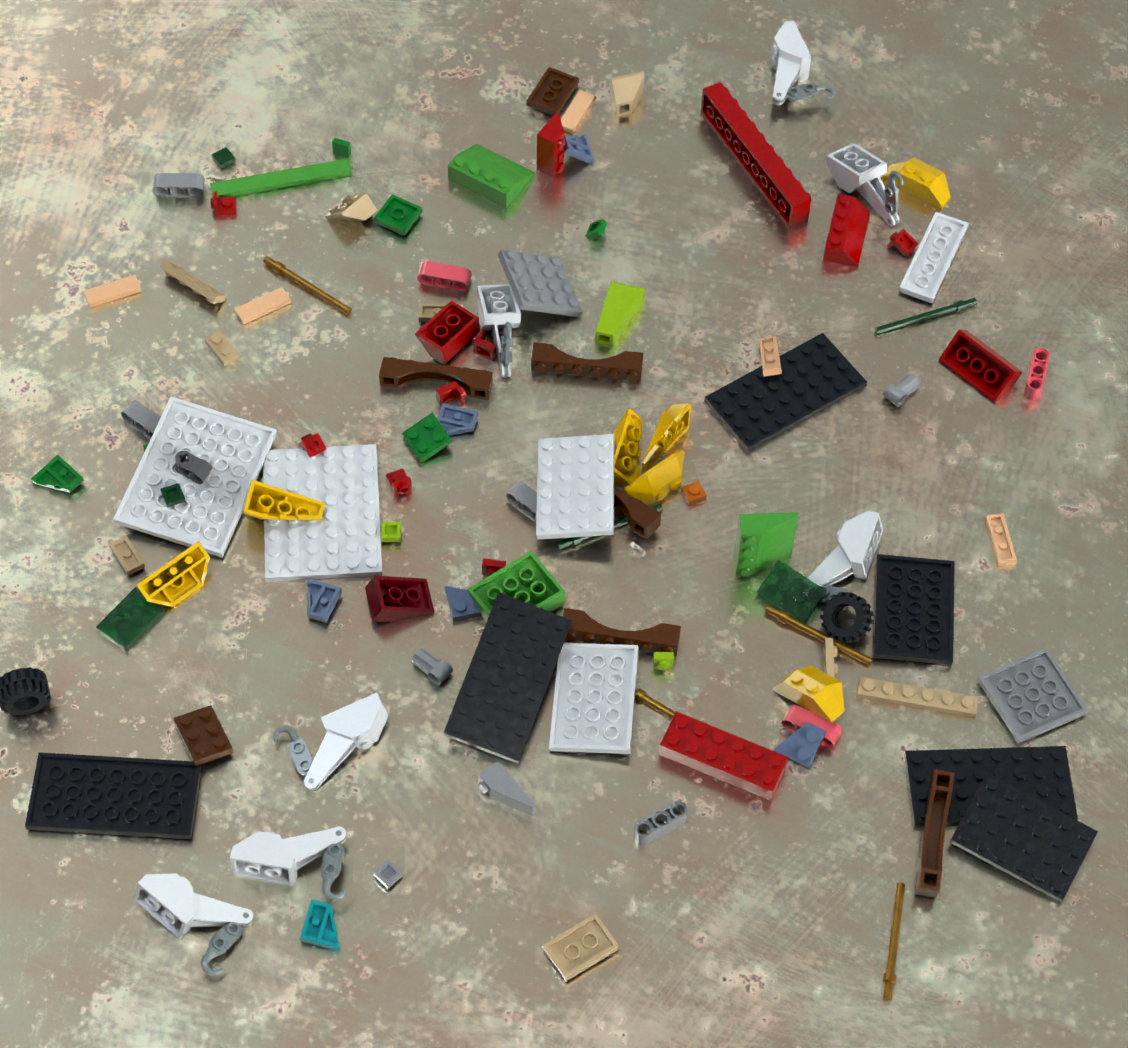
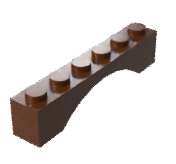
[531,342,644,381]
[379,357,493,400]
[614,486,661,540]
[563,608,681,656]
[915,769,955,898]

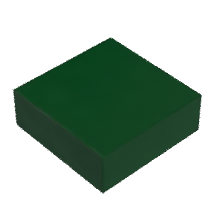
[211,147,236,169]
[160,483,185,508]

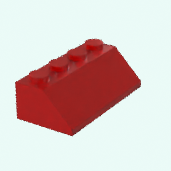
[823,194,870,267]
[939,329,1023,402]

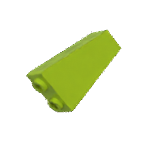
[595,282,646,346]

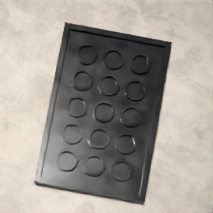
[873,554,955,665]
[950,772,1098,902]

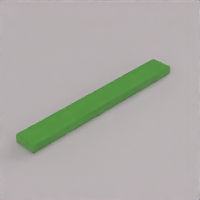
[210,158,352,198]

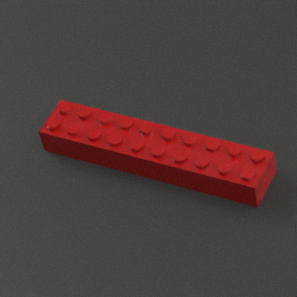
[701,81,812,229]

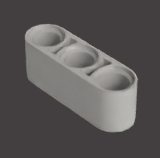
[152,173,205,197]
[121,400,161,439]
[506,481,537,522]
[634,801,688,846]

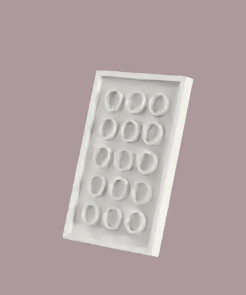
[536,434,614,540]
[549,643,639,754]

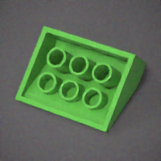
[448,144,535,208]
[733,512,798,577]
[467,551,566,622]

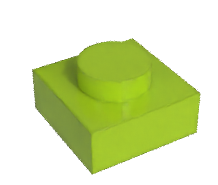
[381,522,401,542]
[653,652,674,670]

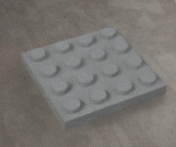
[498,250,582,317]
[977,647,1088,744]

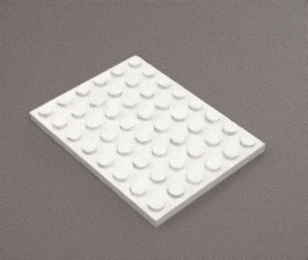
[113,397,277,558]
[263,444,382,582]

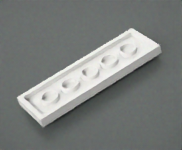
[899,212,969,303]

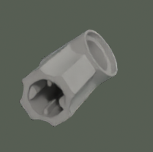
[883,373,920,407]
[412,648,453,685]

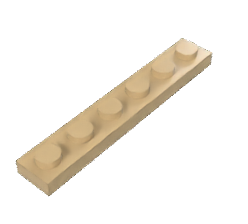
[856,677,978,718]

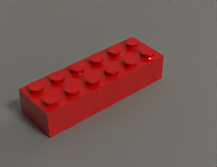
[659,711,788,801]

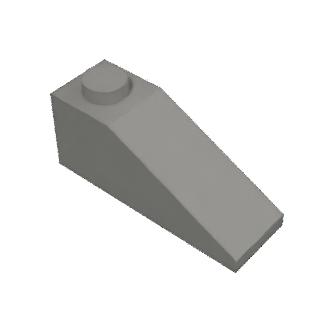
[478,762,536,816]

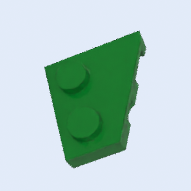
[31,454,84,493]

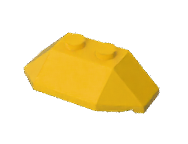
[881,158,951,209]
[624,450,685,504]
[136,541,210,607]
[772,666,845,723]

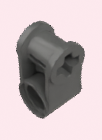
[175,451,213,484]

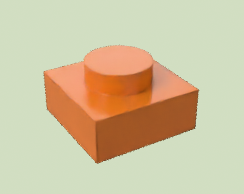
[681,481,707,506]

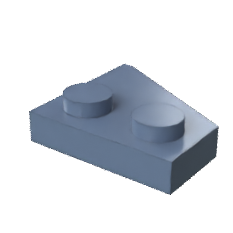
[564,135,594,164]
[437,403,479,436]
[307,579,343,623]
[445,586,482,622]
[774,722,826,768]

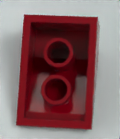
[365,576,434,622]

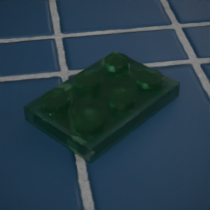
[757,560,827,624]
[96,587,165,651]

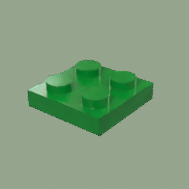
[374,194,423,236]
[402,412,453,463]

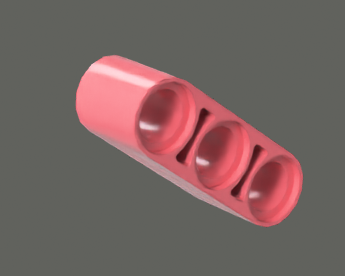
[417,261,472,291]
[1024,348,1050,400]
[781,705,842,749]

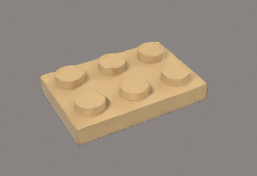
[543,913,619,981]

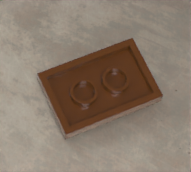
[526,67,579,115]
[173,705,233,766]

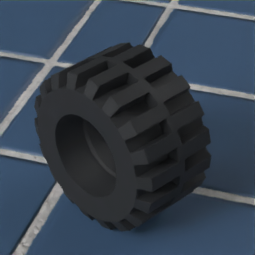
[820,592,874,643]
[0,667,51,715]

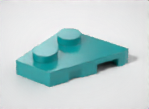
[299,899,340,951]

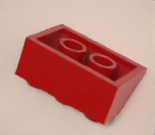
[536,113,565,178]
[415,300,480,365]

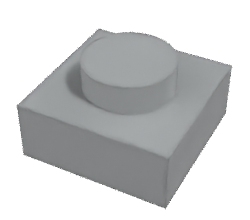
[373,859,403,889]

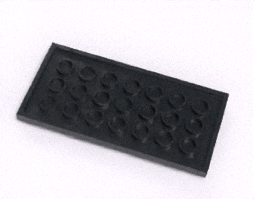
[704,333,867,452]
[443,592,572,764]
[904,746,1078,827]
[25,752,202,839]

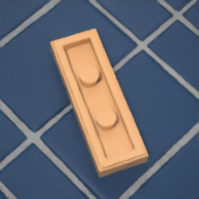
[561,90,595,134]
[83,275,142,308]
[234,287,291,325]
[758,336,782,376]
[984,513,1017,567]

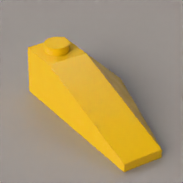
[641,403,692,474]
[613,408,642,488]
[243,480,325,521]

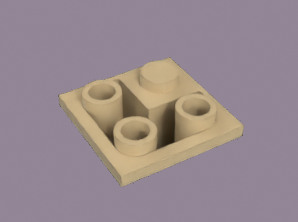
[610,71,645,116]
[325,193,378,222]

